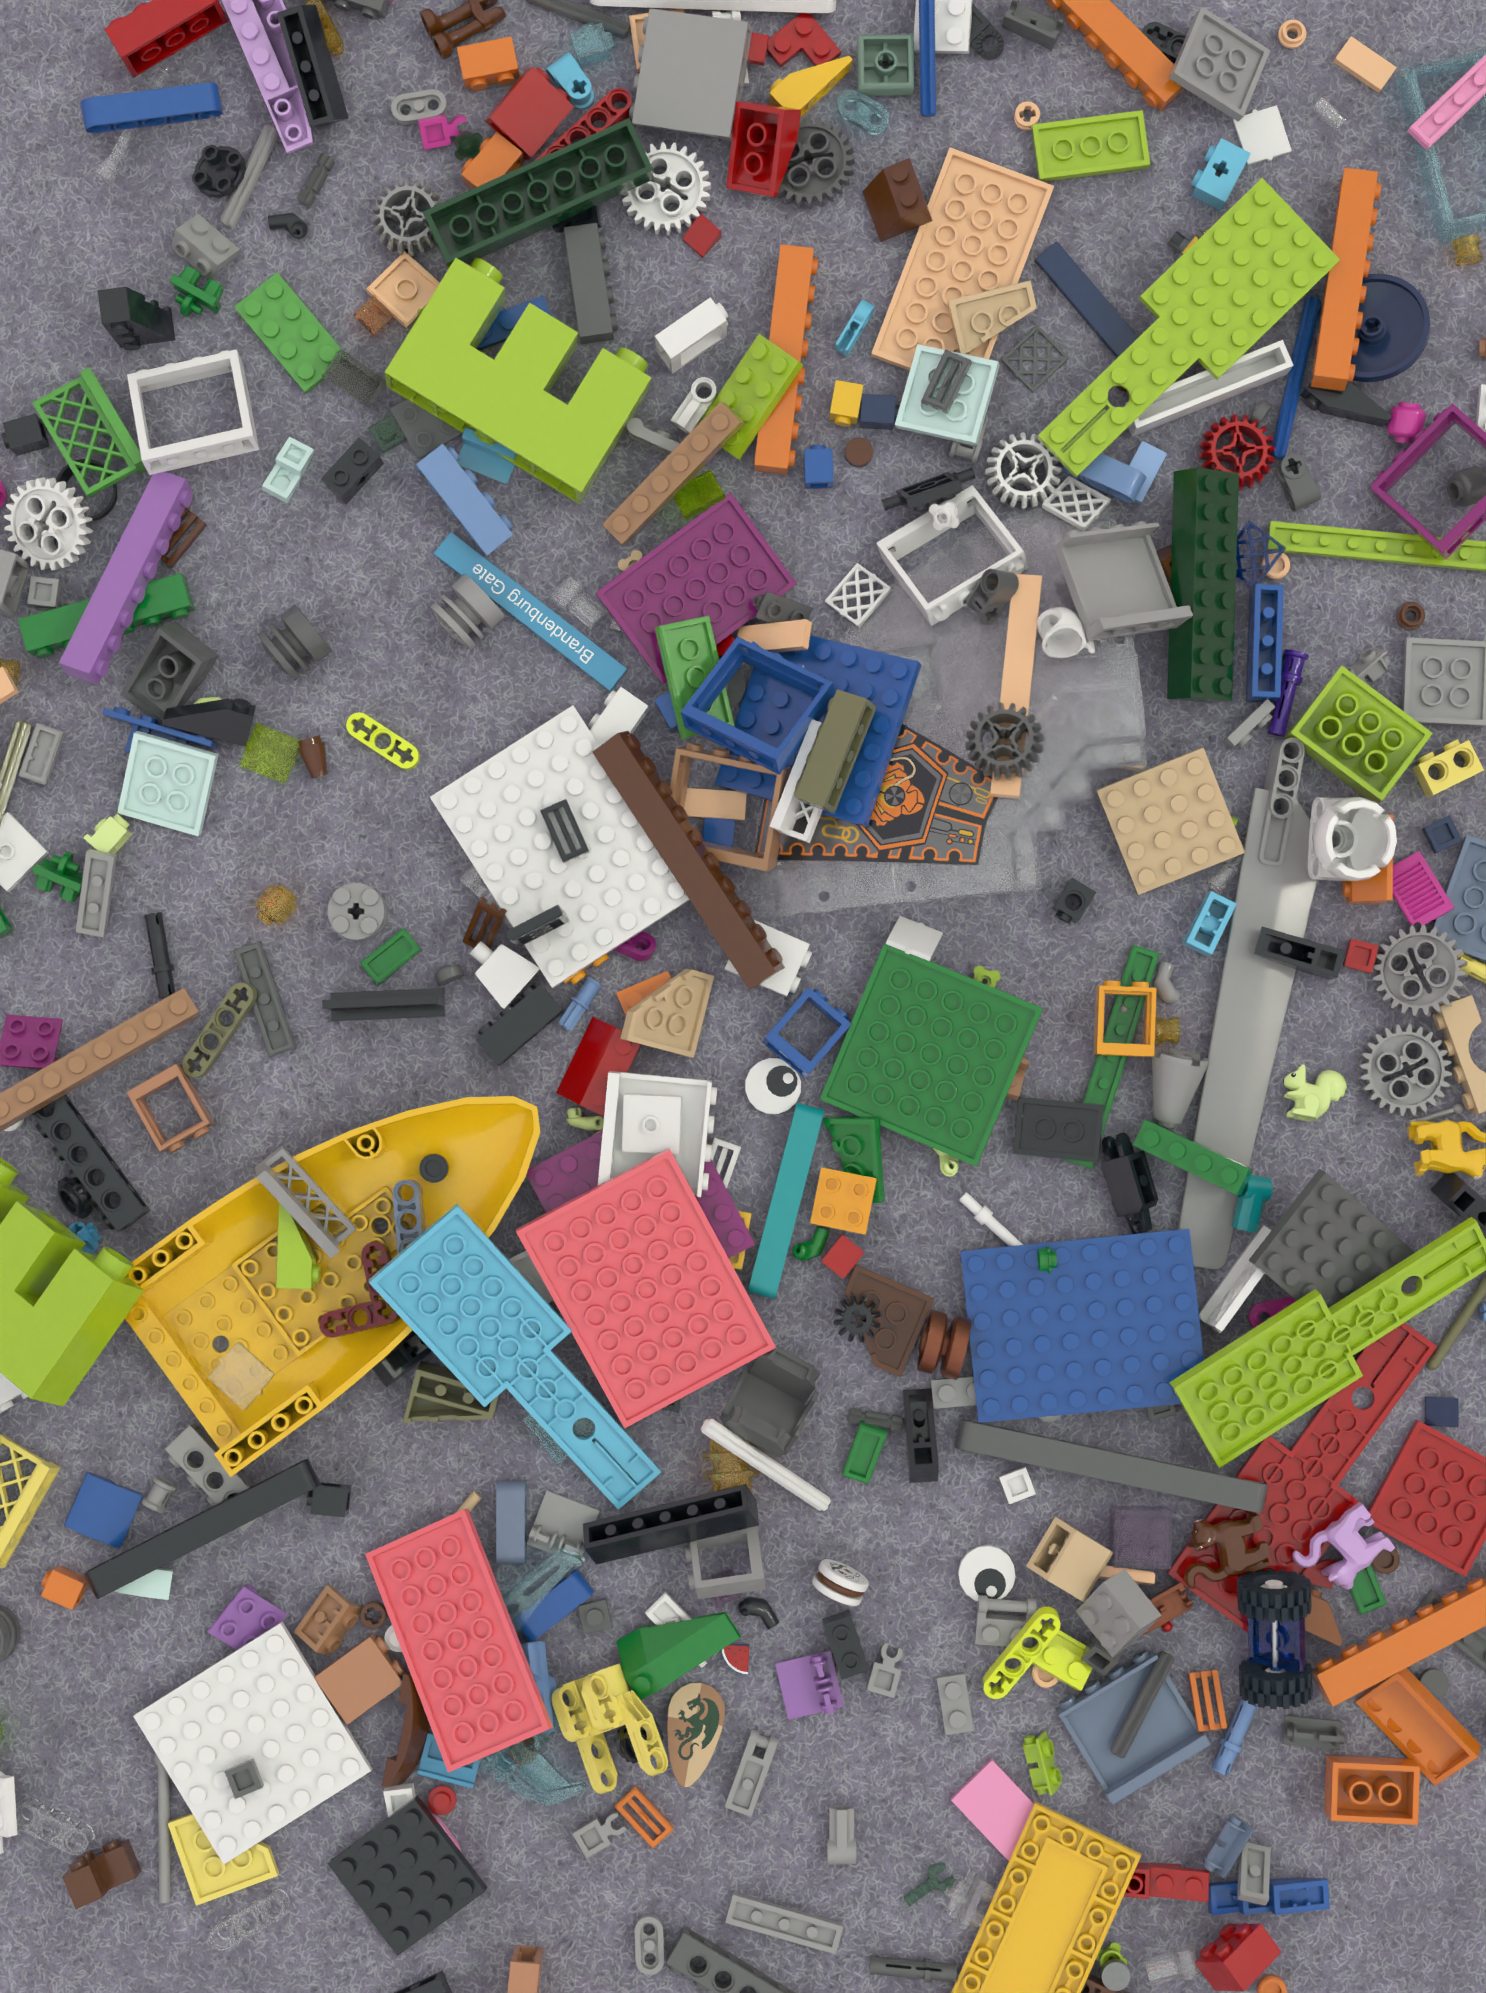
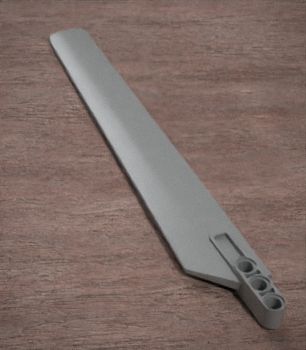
[1178,738,1317,1269]

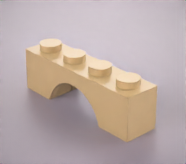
[1432,995,1486,1114]

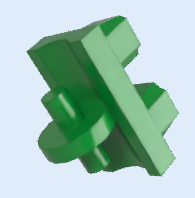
[169,265,224,317]
[32,852,83,902]

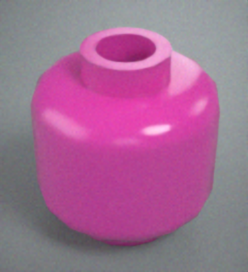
[1387,402,1426,444]

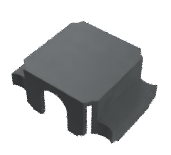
[719,1346,821,1458]

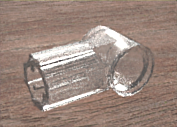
[549,575,607,631]
[1143,1942,1203,1986]

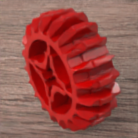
[1198,414,1275,491]

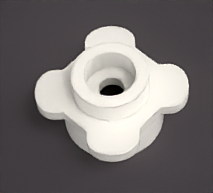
[929,501,960,531]

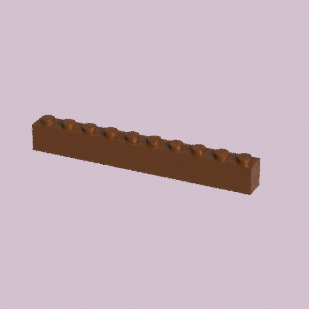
[592,731,785,990]

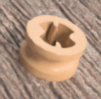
[1014,101,1040,130]

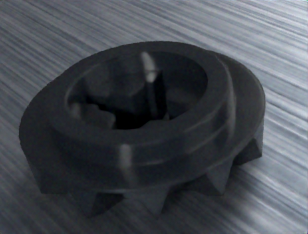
[58,1177,92,1219]

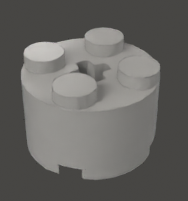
[327,883,389,942]

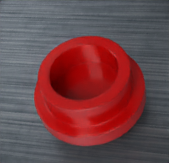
[428,1785,457,1815]

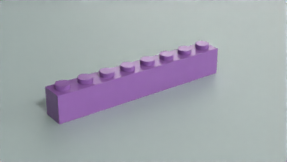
[59,472,193,685]

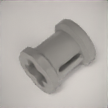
[142,1475,178,1513]

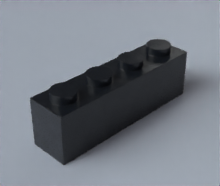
[277,5,349,127]

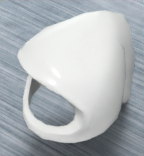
[1037,607,1095,658]

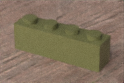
[794,689,877,814]

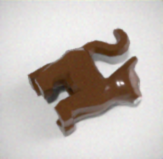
[1184,1511,1271,1589]

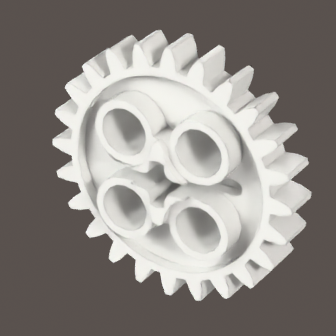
[621,142,711,235]
[4,477,93,570]

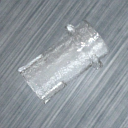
[1311,96,1348,132]

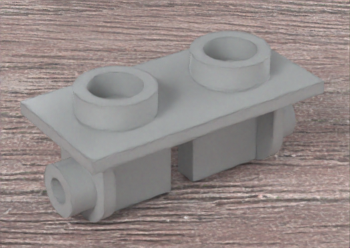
[1346,647,1391,684]

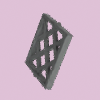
[1001,325,1069,393]

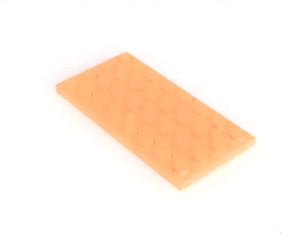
[871,147,1054,371]

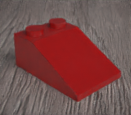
[726,101,801,197]

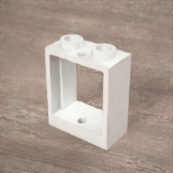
[655,297,728,374]

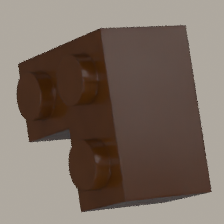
[62,1839,142,1909]

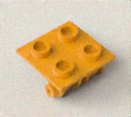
[810,1167,877,1235]

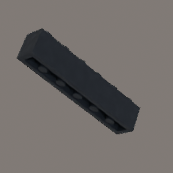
[583,1484,759,1565]

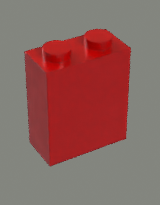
[484,66,574,160]

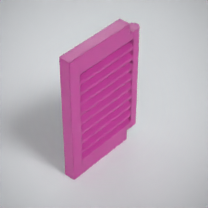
[1393,851,1455,927]

